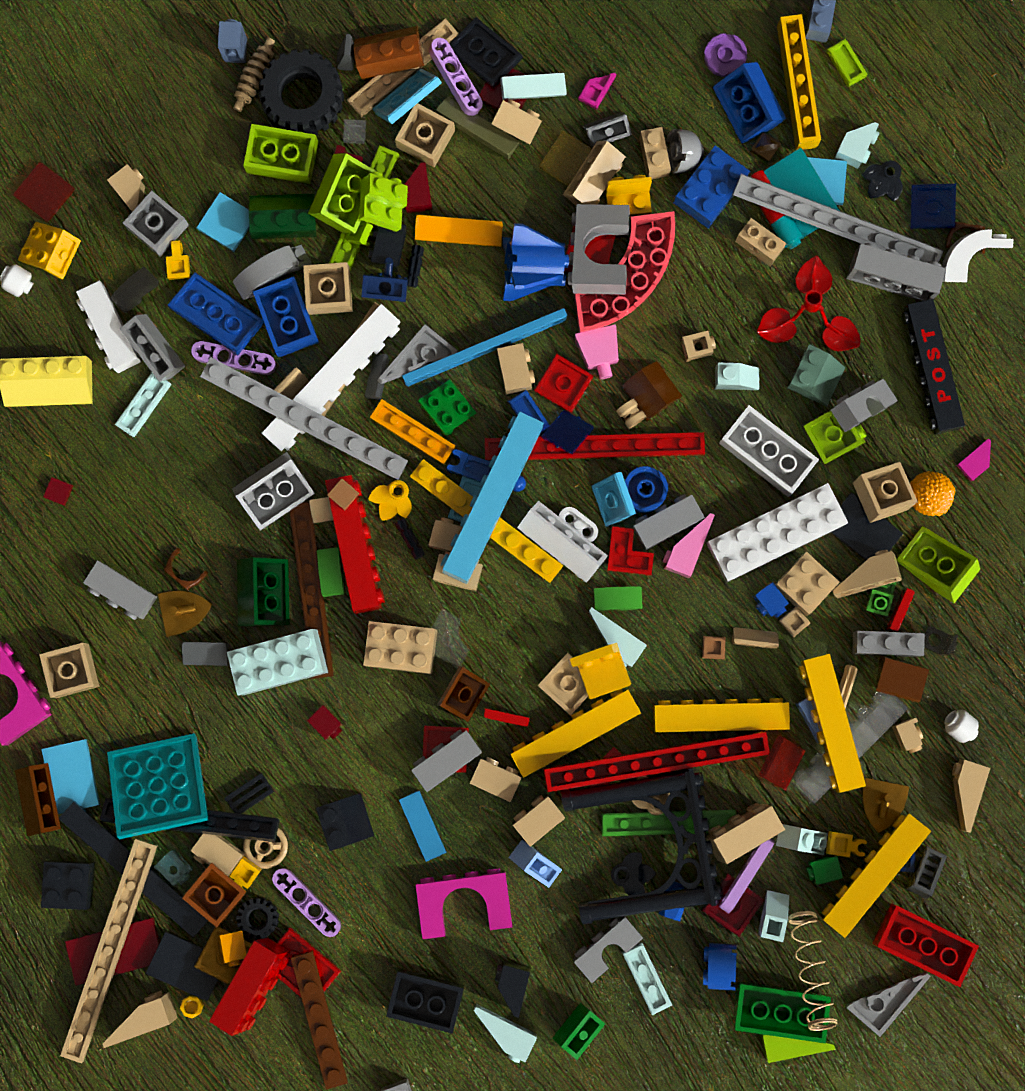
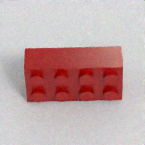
[872,903,979,987]
[209,938,290,1036]

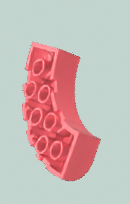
[574,211,675,333]

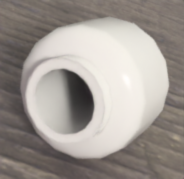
[0,264,34,297]
[944,710,979,743]

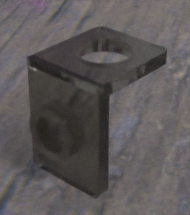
[924,626,958,656]

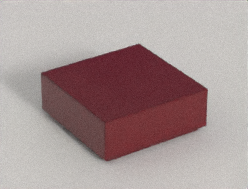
[43,477,73,506]

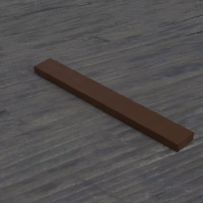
[290,502,334,679]

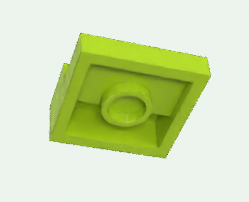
[359,172,408,232]
[804,411,867,464]

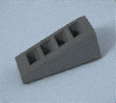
[336,34,355,71]
[907,846,947,899]

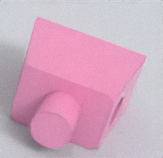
[574,324,618,379]

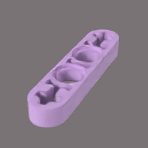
[429,38,483,116]
[191,341,276,375]
[719,839,775,914]
[272,868,341,937]

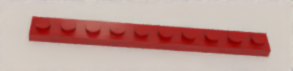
[485,432,705,461]

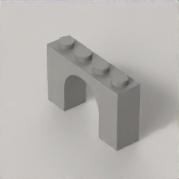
[568,204,630,295]

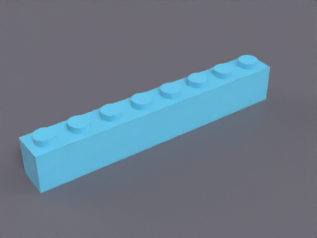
[441,412,544,584]

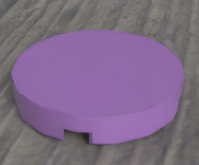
[704,33,747,77]

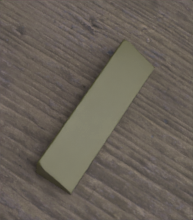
[436,96,520,160]

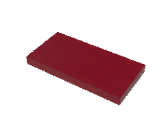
[65,917,160,986]

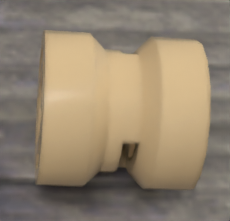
[616,399,646,429]

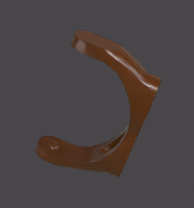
[945,222,986,254]
[163,548,208,591]

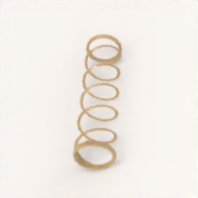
[788,911,838,1031]

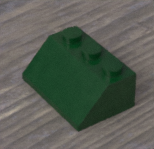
[249,194,317,239]
[237,557,290,627]

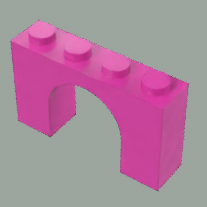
[0,642,52,746]
[416,868,512,939]

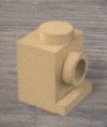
[681,331,716,362]
[891,718,923,753]

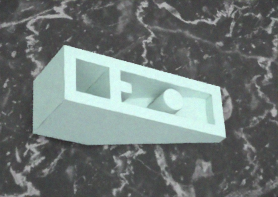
[588,607,647,668]
[474,1004,537,1063]

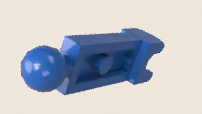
[446,449,526,492]

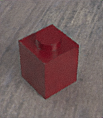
[307,705,343,740]

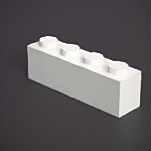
[76,281,141,373]
[517,501,608,583]

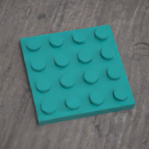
[107,733,208,839]

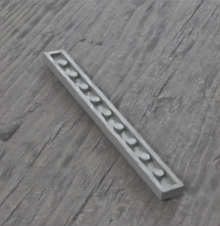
[732,173,943,263]
[200,357,408,480]

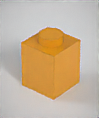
[218,931,247,967]

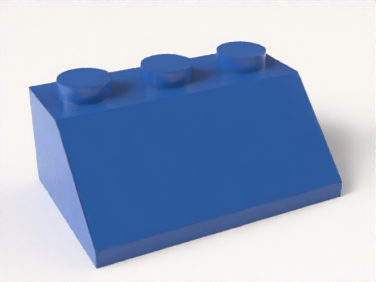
[713,62,787,143]

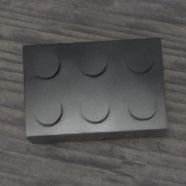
[386,968,464,1034]

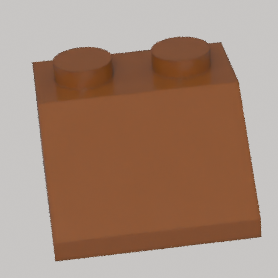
[182,863,247,927]

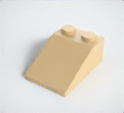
[103,991,178,1048]

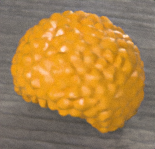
[910,471,955,516]

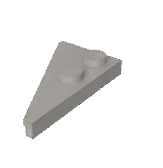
[377,324,457,384]
[845,971,931,1037]

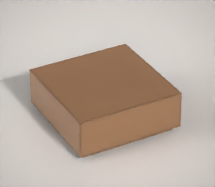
[327,479,359,510]
[702,636,726,660]

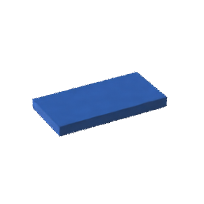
[168,272,264,356]

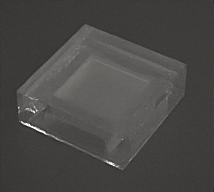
[343,119,367,144]

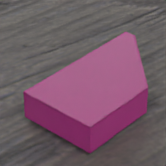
[578,73,616,110]
[957,438,991,482]

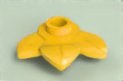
[369,480,412,521]

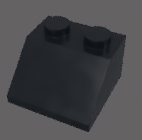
[316,793,375,851]
[495,960,530,1018]

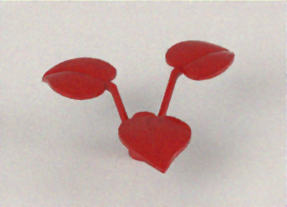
[757,256,861,351]

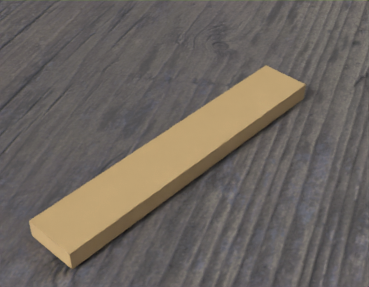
[347,18,459,118]

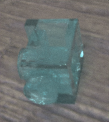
[154,850,192,886]

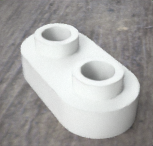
[559,507,598,542]

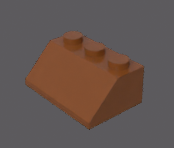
[353,26,424,79]

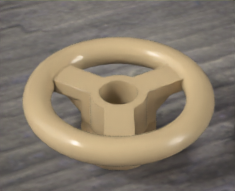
[243,828,288,869]

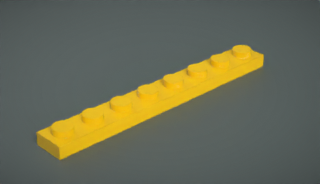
[410,459,563,583]

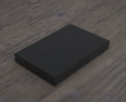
[450,17,523,89]
[830,492,904,561]
[146,931,218,1001]

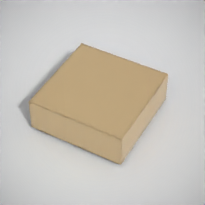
[779,606,810,638]

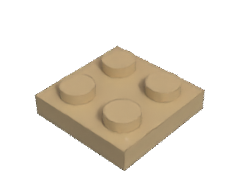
[538,653,588,716]

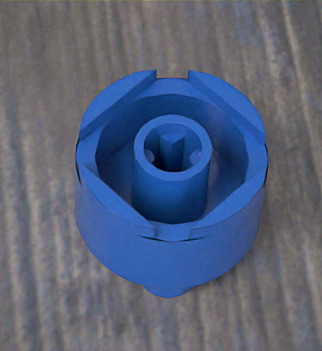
[625,466,668,513]
[703,943,737,991]

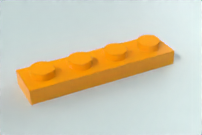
[370,399,456,465]

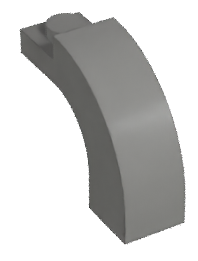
[233,245,312,300]

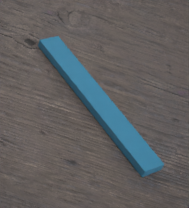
[402,308,567,387]

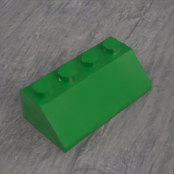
[734,981,831,1044]

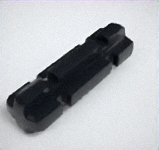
[407,245,424,288]
[395,518,425,560]

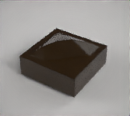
[750,132,781,163]

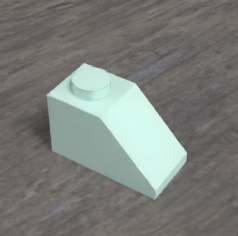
[715,363,759,390]

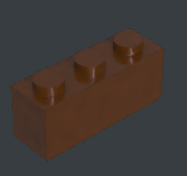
[15,763,61,836]

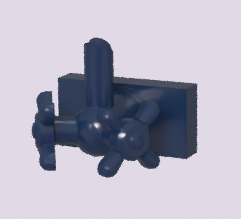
[361,257,408,302]

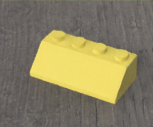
[0,356,93,407]

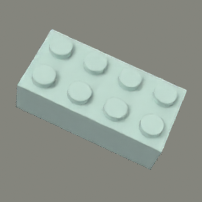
[227,629,328,695]

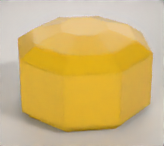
[180,994,204,1018]

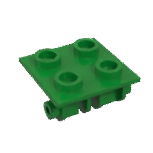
[418,380,477,436]

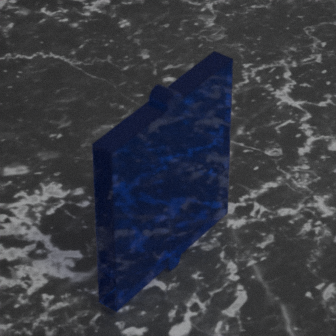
[542,410,594,454]

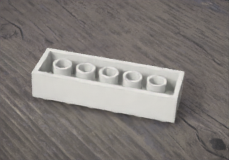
[707,483,848,583]

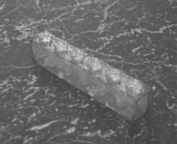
[792,692,908,804]

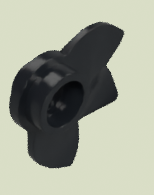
[862,160,903,202]
[611,852,656,895]

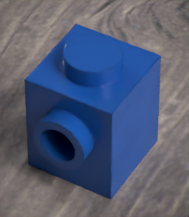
[753,582,789,618]

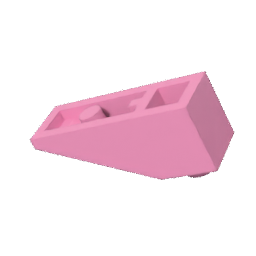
[663,513,715,578]

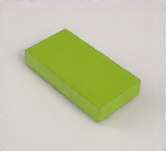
[826,38,868,87]

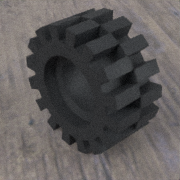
[236,897,279,940]

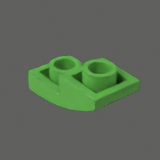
[317,547,345,597]
[866,582,896,616]
[594,586,643,611]

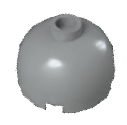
[666,129,704,173]

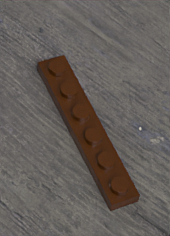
[291,950,348,1090]

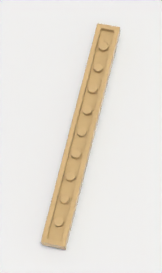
[60,838,158,1063]

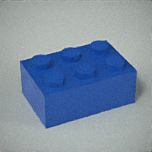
[674,145,750,229]
[253,277,319,358]

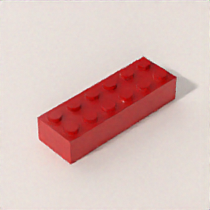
[325,475,385,614]

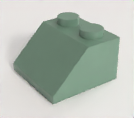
[787,344,845,407]

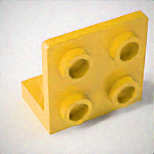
[606,175,652,217]
[18,222,81,280]
[570,643,631,699]

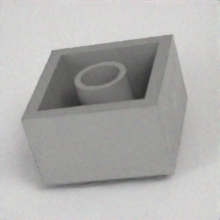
[123,190,189,257]

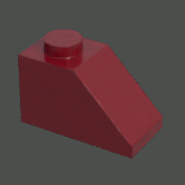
[404,162,433,214]

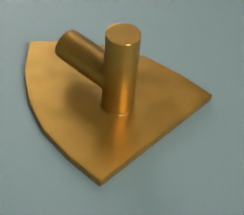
[158,591,213,637]
[862,778,909,833]

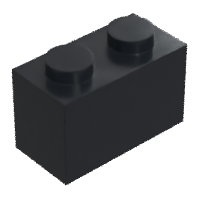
[368,224,407,272]

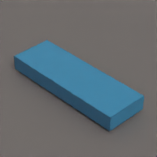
[399,791,446,862]

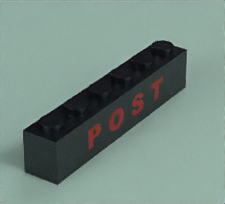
[902,299,965,435]

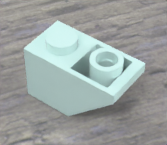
[834,122,879,169]
[776,824,828,855]
[758,890,789,942]

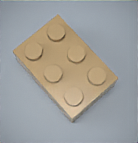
[363,621,438,674]
[707,803,785,864]

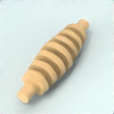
[233,38,275,112]

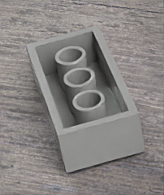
[846,243,946,301]

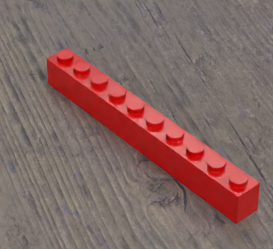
[543,731,770,792]

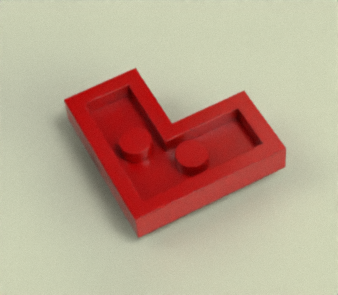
[607,526,654,576]

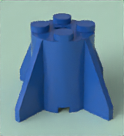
[502,223,569,301]

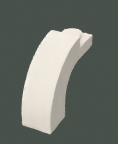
[942,230,1013,282]

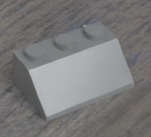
[232,452,315,530]

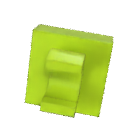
[345,221,374,246]

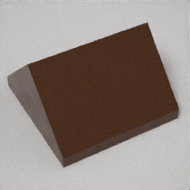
[621,361,682,421]
[876,655,929,703]
[437,666,490,722]

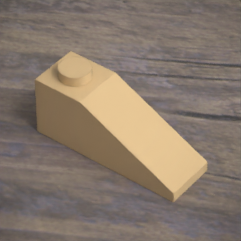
[833,550,902,598]
[952,759,990,833]

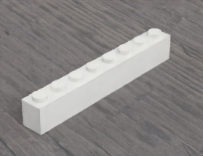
[261,304,400,451]

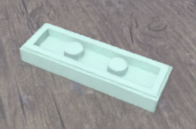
[500,73,567,100]
[115,372,172,437]
[622,943,672,1015]

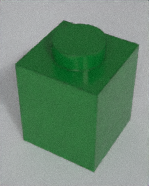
[806,855,843,885]

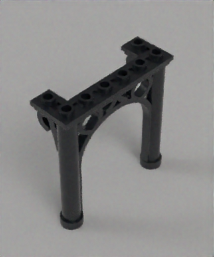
[561,768,723,925]

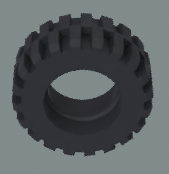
[259,49,344,135]

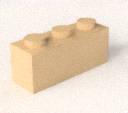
[563,141,626,206]

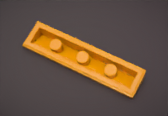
[415,215,503,247]

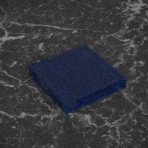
[911,183,956,229]

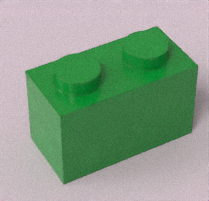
[552,1002,605,1060]

